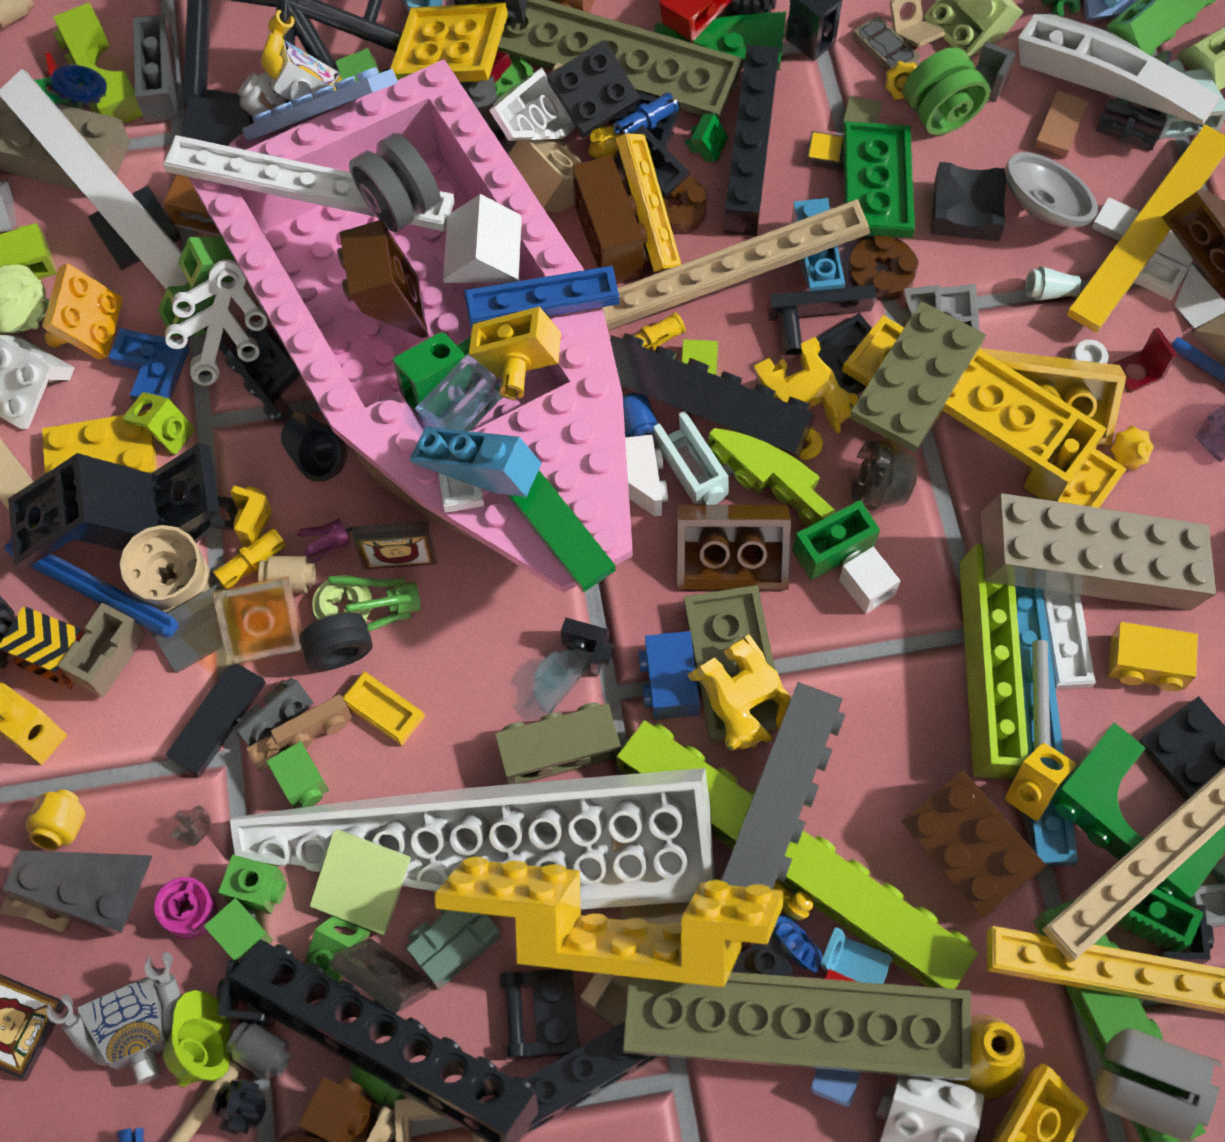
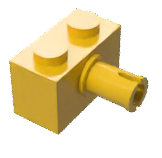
[469,306,561,400]

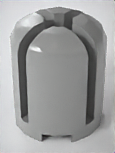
[1095,1029,1222,1142]

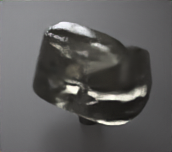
[171,805,211,847]

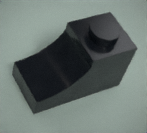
[614,124,690,199]

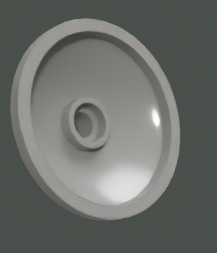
[1005,152,1098,227]

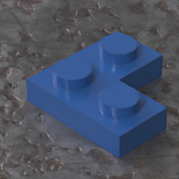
[108,328,190,406]

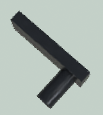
[767,285,877,356]

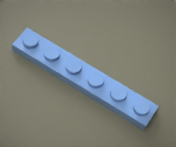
[242,67,398,141]

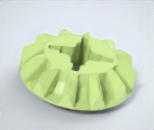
[313,575,373,621]

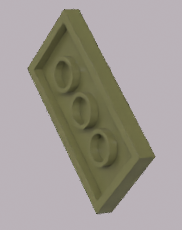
[850,301,987,453]
[683,585,779,743]

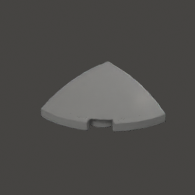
[905,284,981,348]

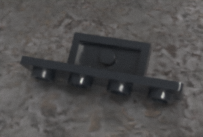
[204,320,300,423]

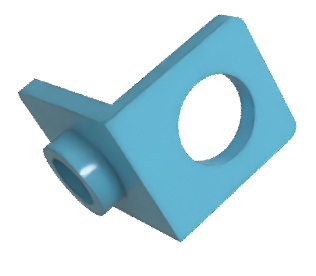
[821,927,892,984]

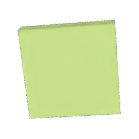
[310,829,411,935]

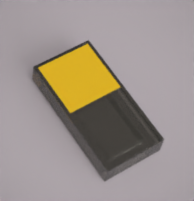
[806,131,843,171]

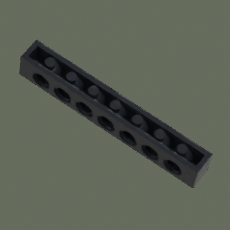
[485,935,795,1139]
[229,939,538,1142]

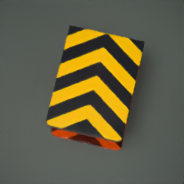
[0,606,85,689]

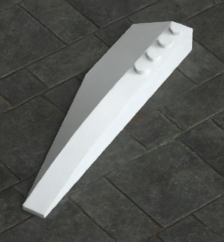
[230,768,715,909]

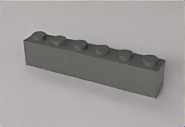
[722,682,846,890]

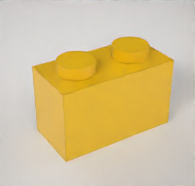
[1108,622,1198,691]

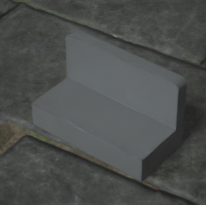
[149,587,241,673]

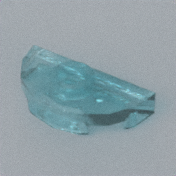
[534,649,593,715]

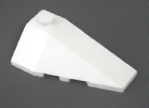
[489,68,576,141]

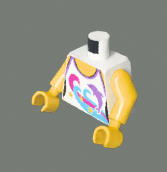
[261,10,352,108]

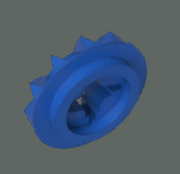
[773,915,823,972]

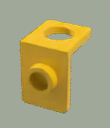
[1005,743,1076,821]

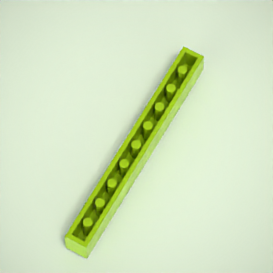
[617,720,979,989]

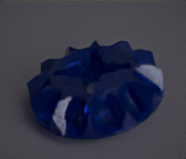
[51,65,107,106]

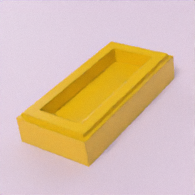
[343,671,425,746]

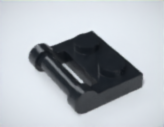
[499,969,579,1060]

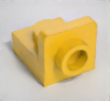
[230,485,273,546]

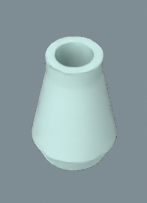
[1025,266,1081,301]

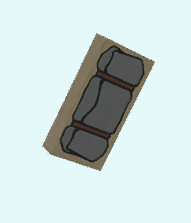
[853,15,921,71]

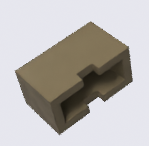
[58,603,146,698]

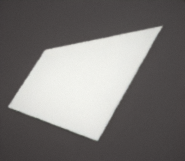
[1175,264,1225,329]

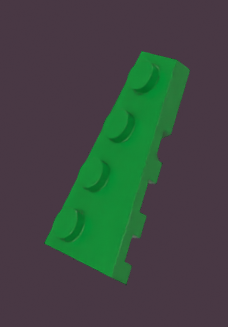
[654,11,787,71]

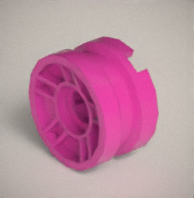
[154,877,218,939]

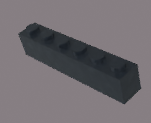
[723,45,780,236]
[610,333,816,456]

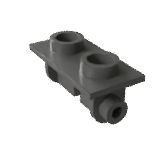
[232,677,314,747]

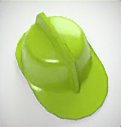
[163,990,231,1087]

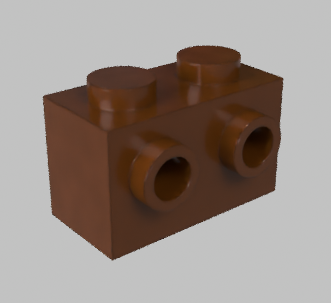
[298,1076,379,1142]

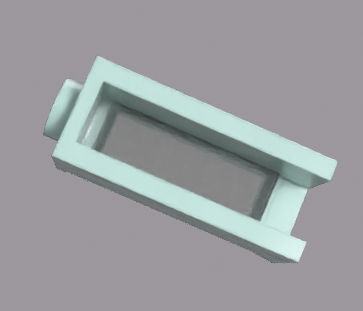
[653,411,729,505]

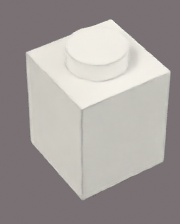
[839,546,900,614]

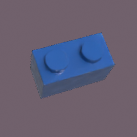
[638,631,700,720]

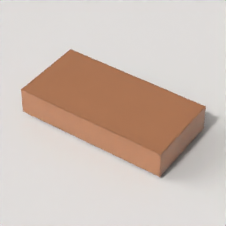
[1034,90,1089,158]

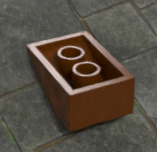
[1162,188,1225,299]
[337,219,428,338]

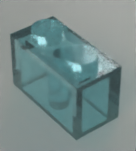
[415,354,503,431]

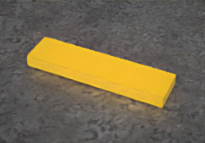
[616,134,681,272]

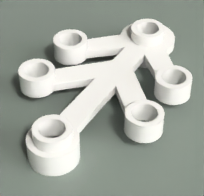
[165,260,267,386]

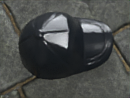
[281,411,348,482]

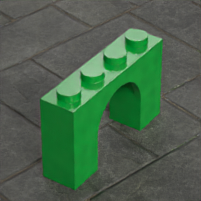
[1050,722,1225,902]

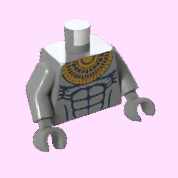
[47,952,181,1085]

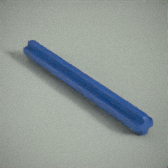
[4,537,179,638]

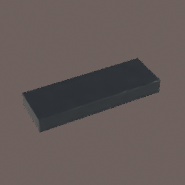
[166,661,266,777]

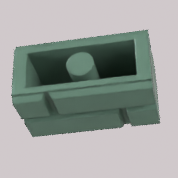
[405,909,502,990]

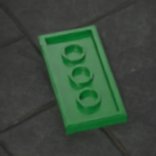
[842,121,915,238]

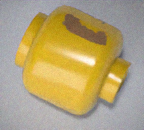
[25,789,85,851]

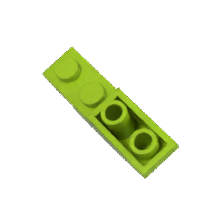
[707,428,837,527]

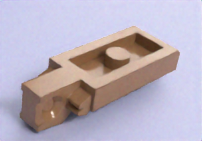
[247,695,353,772]

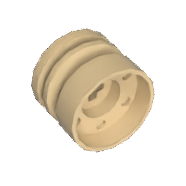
[120,525,212,613]

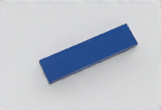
[464,266,620,329]

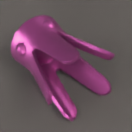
[297,518,354,564]

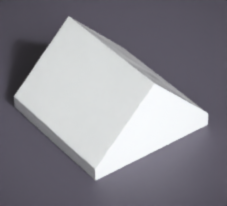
[443,194,522,283]

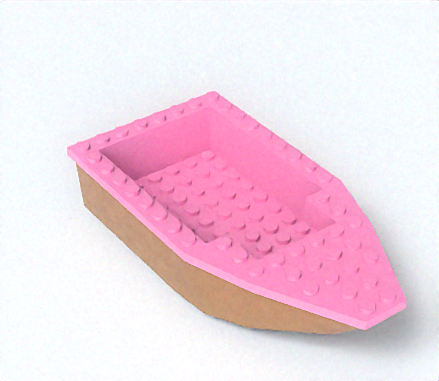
[189,59,632,593]

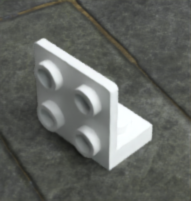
[0,335,75,429]

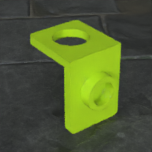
[123,392,195,455]

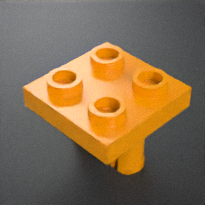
[42,263,123,360]

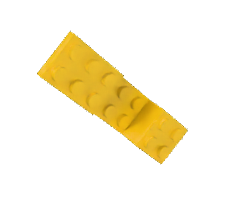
[842,315,1127,508]
[435,857,783,987]

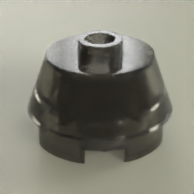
[851,438,917,511]

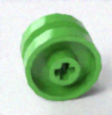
[902,47,991,135]

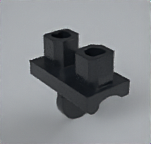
[1095,97,1166,151]

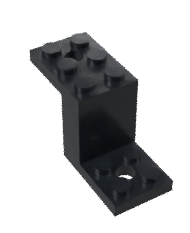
[8,443,220,568]

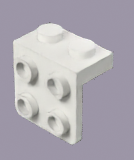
[880,1075,984,1142]

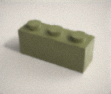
[495,702,621,785]

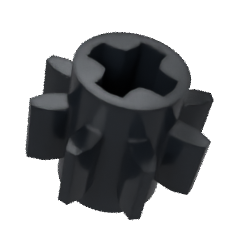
[212,1079,266,1135]

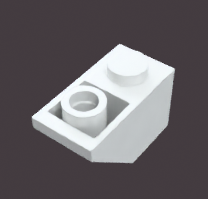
[625,435,668,516]

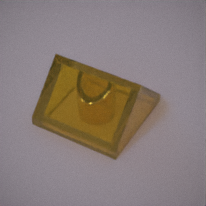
[212,576,302,665]

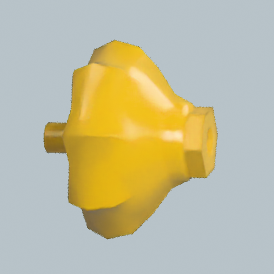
[884,61,917,100]
[588,125,623,159]
[1110,425,1154,471]

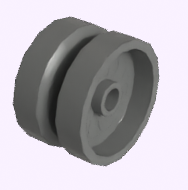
[349,132,441,233]

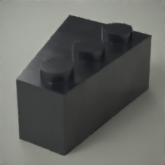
[0,850,153,935]

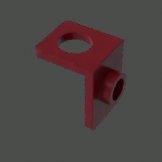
[1113,328,1177,393]

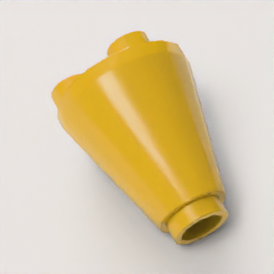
[949,1014,1026,1100]

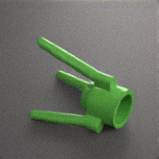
[327,576,421,632]

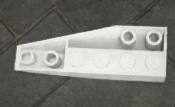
[1018,14,1220,125]

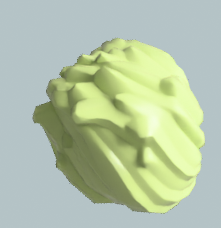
[0,264,50,334]

